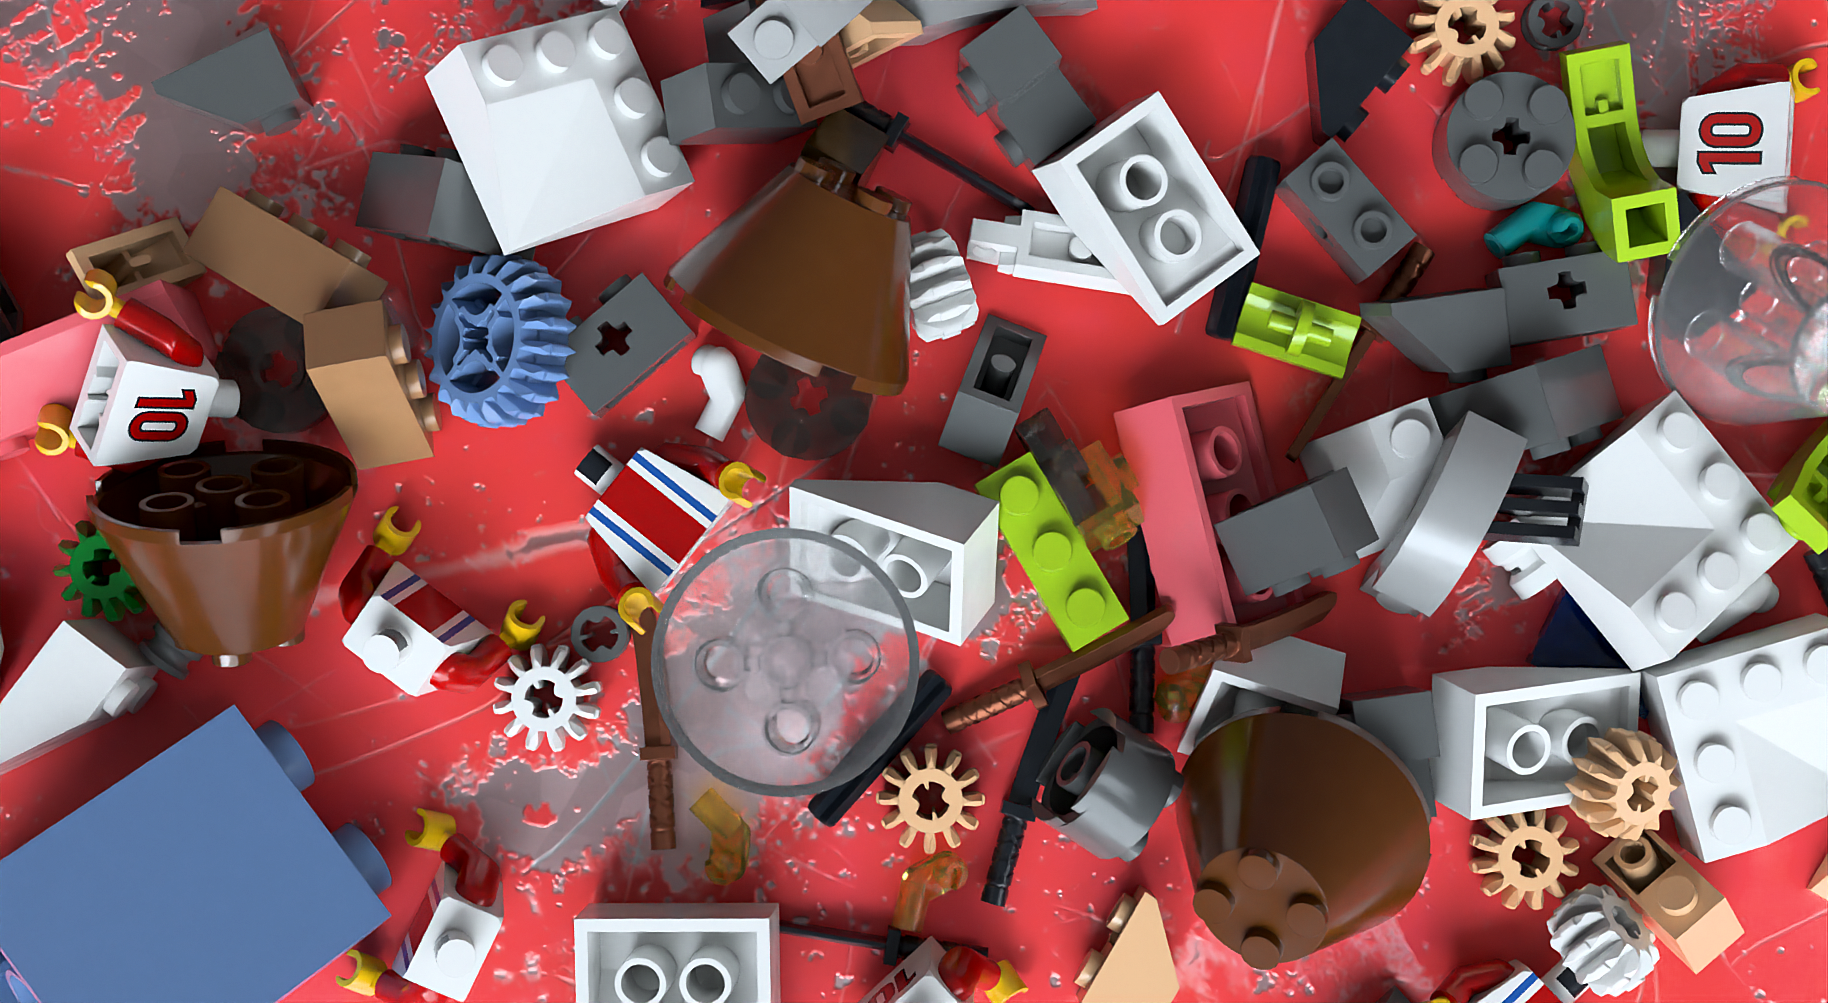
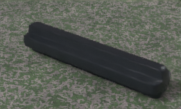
[1205,155,1281,341]
[808,669,952,827]

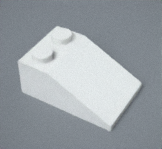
[1032,91,1260,326]
[789,479,999,646]
[0,618,160,776]
[1429,666,1641,820]

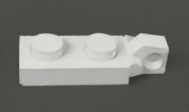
[967,209,1130,295]

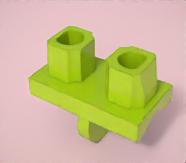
[1230,282,1362,380]

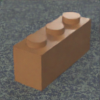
[182,186,389,324]
[303,300,442,470]

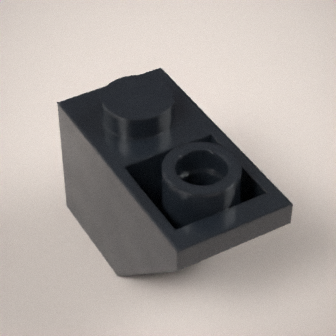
[1305,0,1414,147]

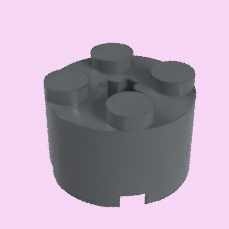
[1432,72,1576,211]
[1032,707,1184,862]

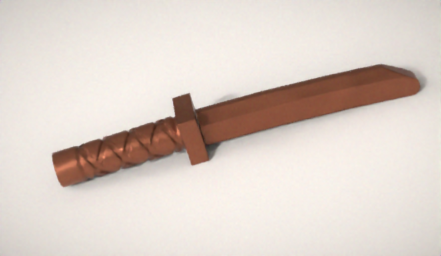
[1284,242,1435,463]
[1159,591,1337,675]
[941,604,1175,735]
[631,607,678,850]

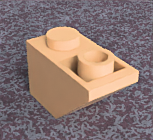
[1592,829,1745,974]
[1073,885,1180,1003]

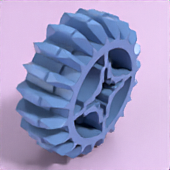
[424,253,577,428]

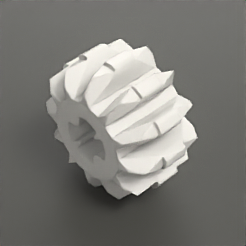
[910,229,979,342]
[493,643,603,752]
[1546,883,1660,997]

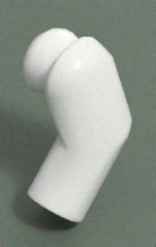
[691,344,747,442]
[1696,573,1779,643]

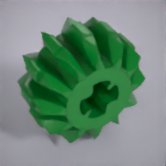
[52,520,147,622]

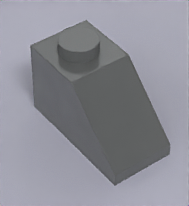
[151,28,314,137]
[1359,288,1512,383]
[938,314,1047,468]

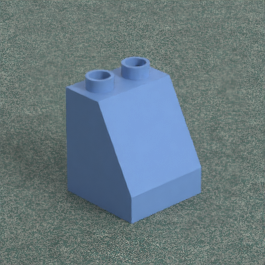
[0,704,392,1003]

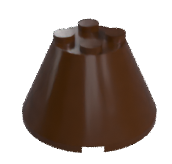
[663,156,912,396]
[86,439,358,667]
[1175,706,1432,970]

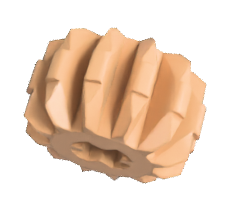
[1406,0,1516,87]
[1564,727,1682,841]
[876,743,985,854]
[1468,808,1579,910]

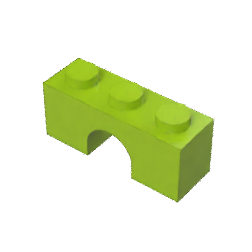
[973,452,1129,652]

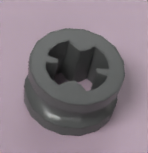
[1520,0,1584,52]
[571,606,631,663]
[138,620,204,680]

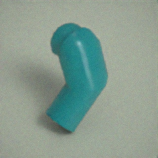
[1484,202,1584,260]

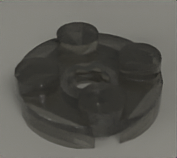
[214,306,329,434]
[745,354,873,461]
[1014,407,1113,535]

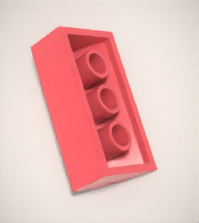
[0,279,223,461]
[1113,381,1304,646]

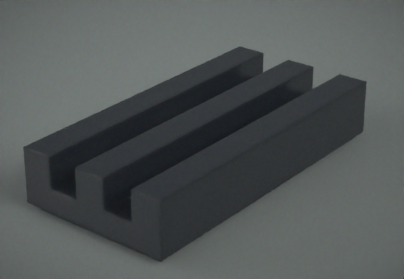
[1483,473,1589,547]

